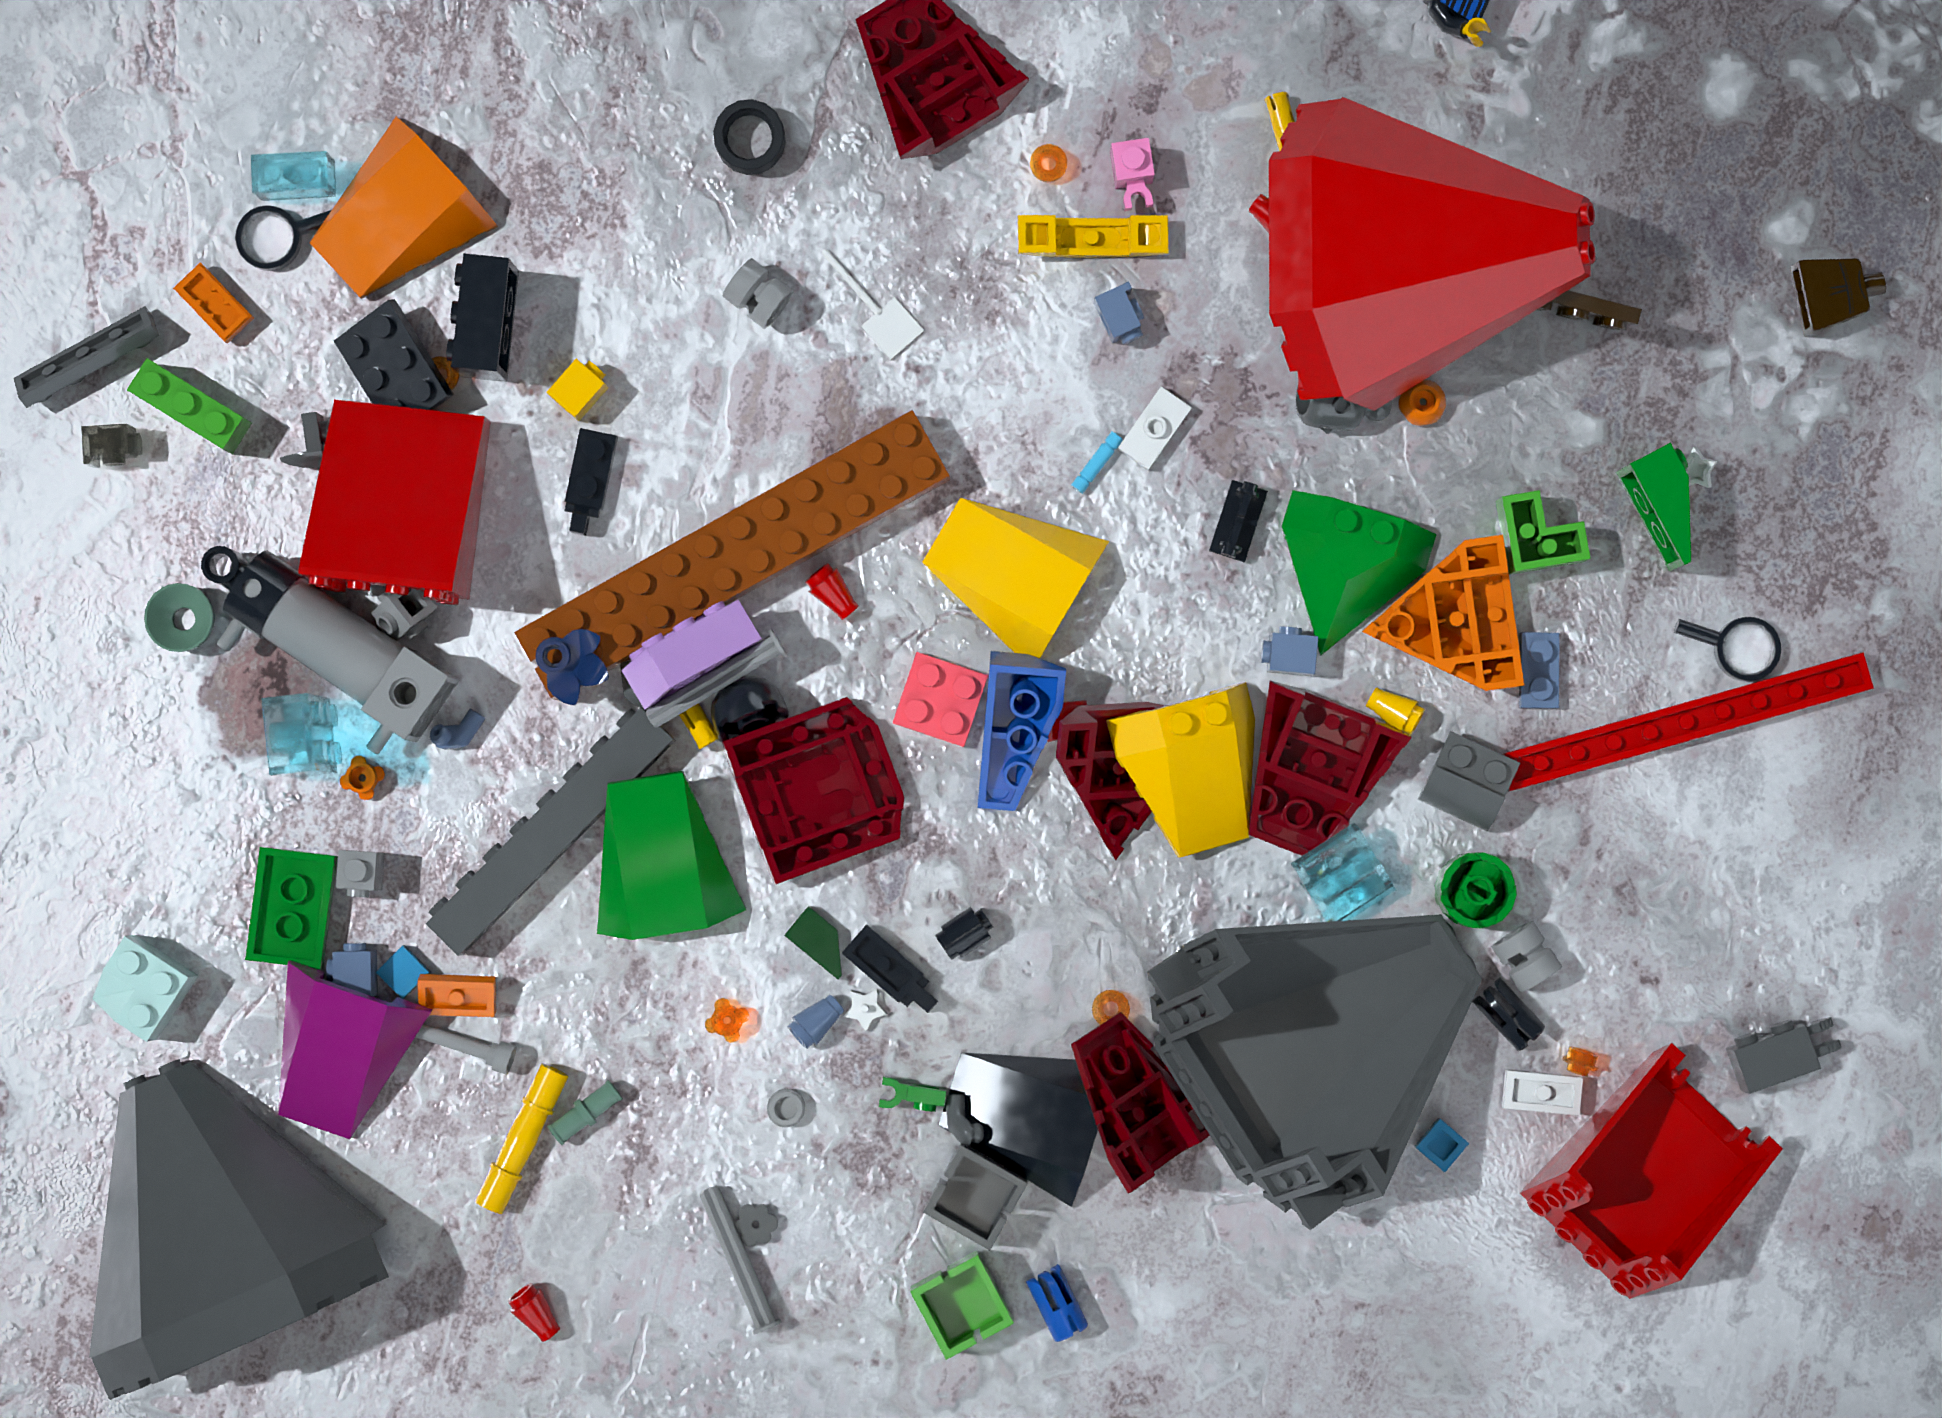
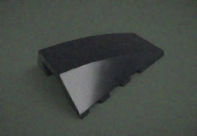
[938,1052,1098,1207]

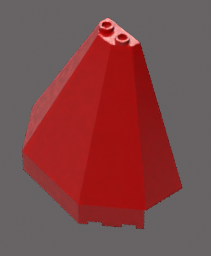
[1269,97,1595,411]

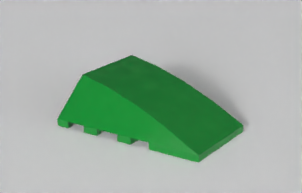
[597,771,746,940]

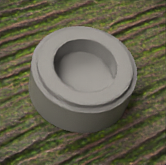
[767,1089,805,1127]

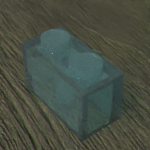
[251,151,336,201]

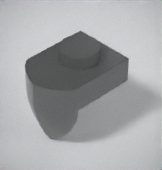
[280,412,329,468]

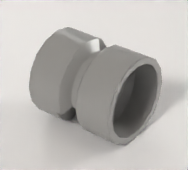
[722,258,794,329]
[1491,921,1562,992]

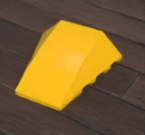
[922,498,1109,658]

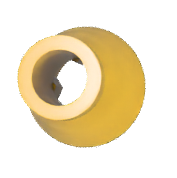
[1366,687,1425,736]

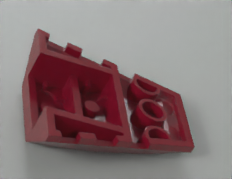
[855,0,1029,160]
[1248,681,1412,863]

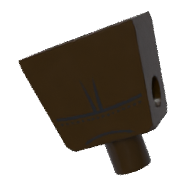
[1790,258,1886,337]

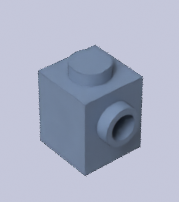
[1261,626,1318,676]
[326,943,378,997]

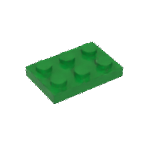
[245,847,338,969]

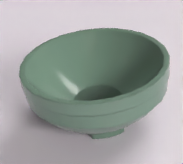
[144,583,215,652]

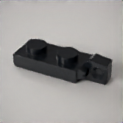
[565,428,618,536]
[842,924,938,1013]

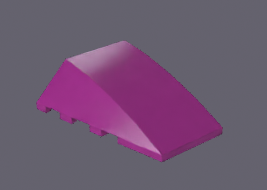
[278,960,433,1140]

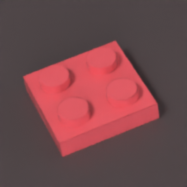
[893,652,988,747]

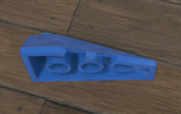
[977,651,1066,811]

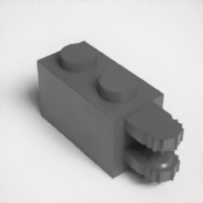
[1726,1017,1842,1094]

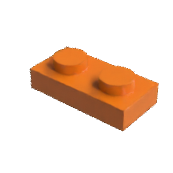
[417,974,497,1017]

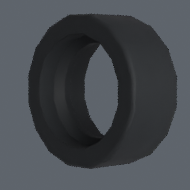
[713,99,786,175]

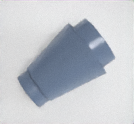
[787,994,844,1049]

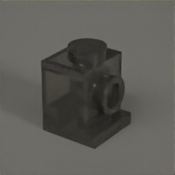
[81,423,143,468]

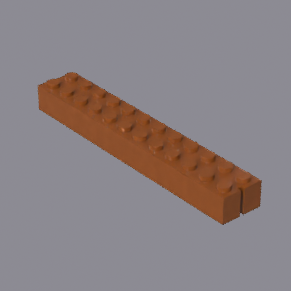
[514,410,950,700]

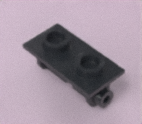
[1209,480,1268,563]

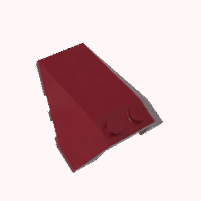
[1071,1012,1210,1194]

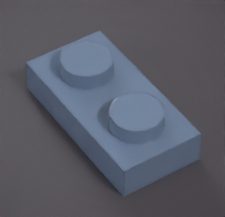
[1519,632,1559,709]

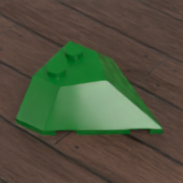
[1281,490,1437,656]

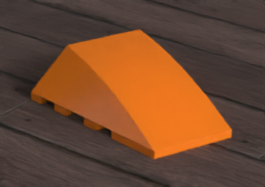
[309,116,498,299]

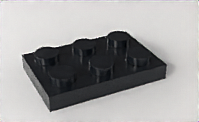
[334,299,454,410]

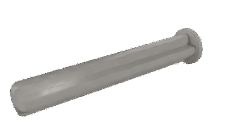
[646,629,787,728]
[700,1186,781,1334]

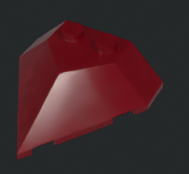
[1056,702,1164,860]

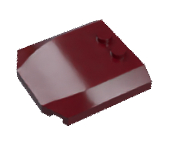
[722,697,904,885]

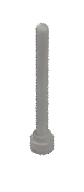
[416,1024,517,1075]

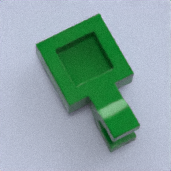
[878,1076,947,1112]

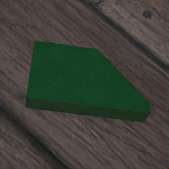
[784,906,842,980]

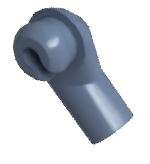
[430,708,486,750]

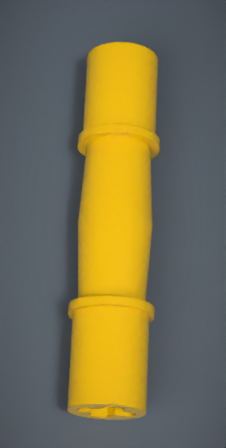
[475,1063,569,1214]

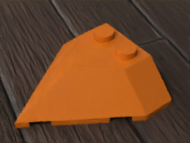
[1362,534,1524,691]

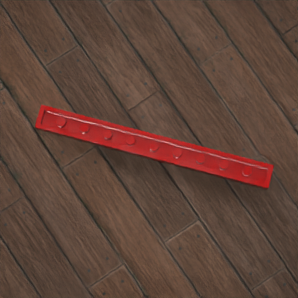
[1502,652,1874,792]

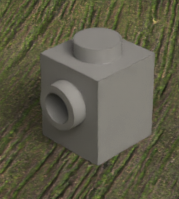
[336,850,385,898]

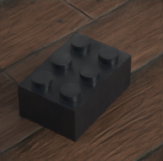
[446,253,519,382]

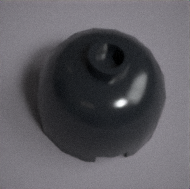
[711,675,789,742]

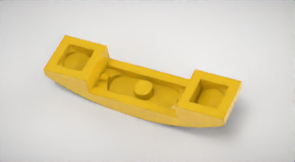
[1017,215,1168,258]

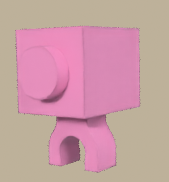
[1110,138,1155,211]

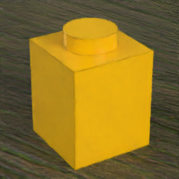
[546,358,608,421]

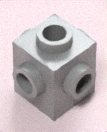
[371,589,438,641]

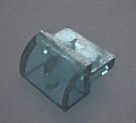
[1291,823,1396,922]

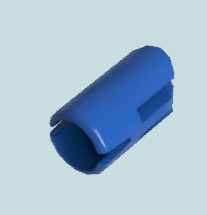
[1026,1264,1088,1342]

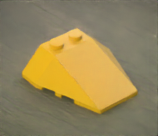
[1106,682,1255,858]

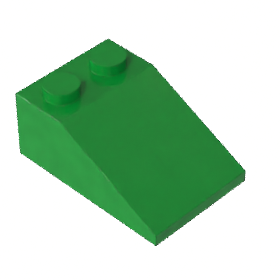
[1616,442,1691,571]

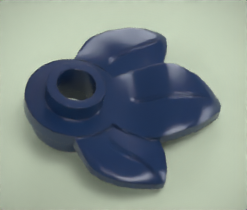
[536,629,609,705]

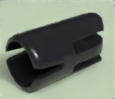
[1472,977,1545,1051]

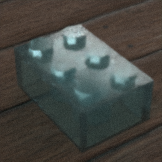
[261,693,342,778]

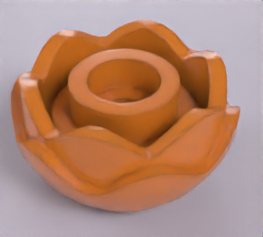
[1398,379,1446,426]

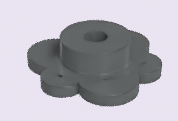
[734,1204,778,1247]

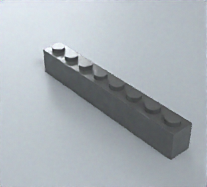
[426,707,676,956]

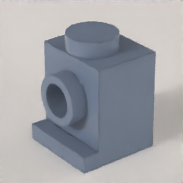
[1093,281,1144,345]

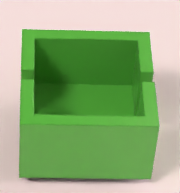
[910,1250,1014,1360]

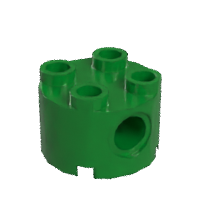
[1434,852,1517,928]

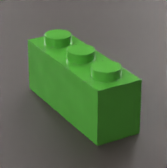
[127,358,252,455]

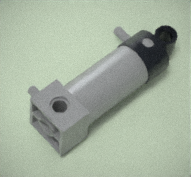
[201,546,460,754]

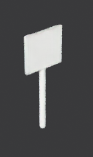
[822,249,924,360]

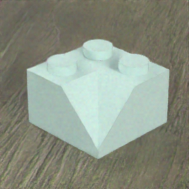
[92,935,198,1042]

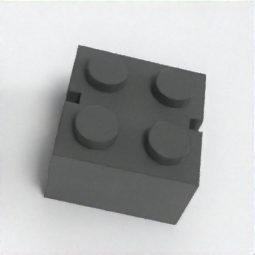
[923,1143,1028,1251]

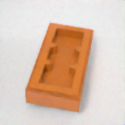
[173,262,254,344]

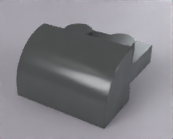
[1417,731,1520,831]

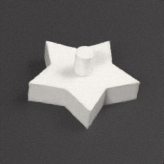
[1685,446,1718,488]
[843,989,887,1031]

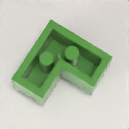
[1495,490,1591,575]

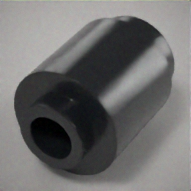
[935,907,994,960]

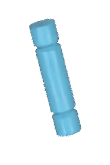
[1071,431,1123,494]

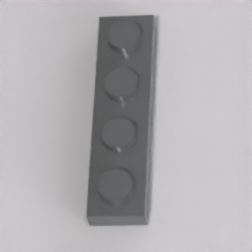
[13,306,159,408]

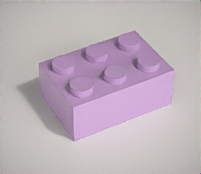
[621,600,762,710]

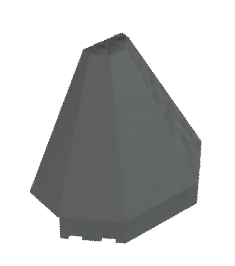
[1147,914,1482,1230]
[89,1059,389,1400]

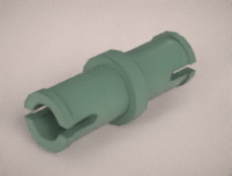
[547,1080,623,1145]

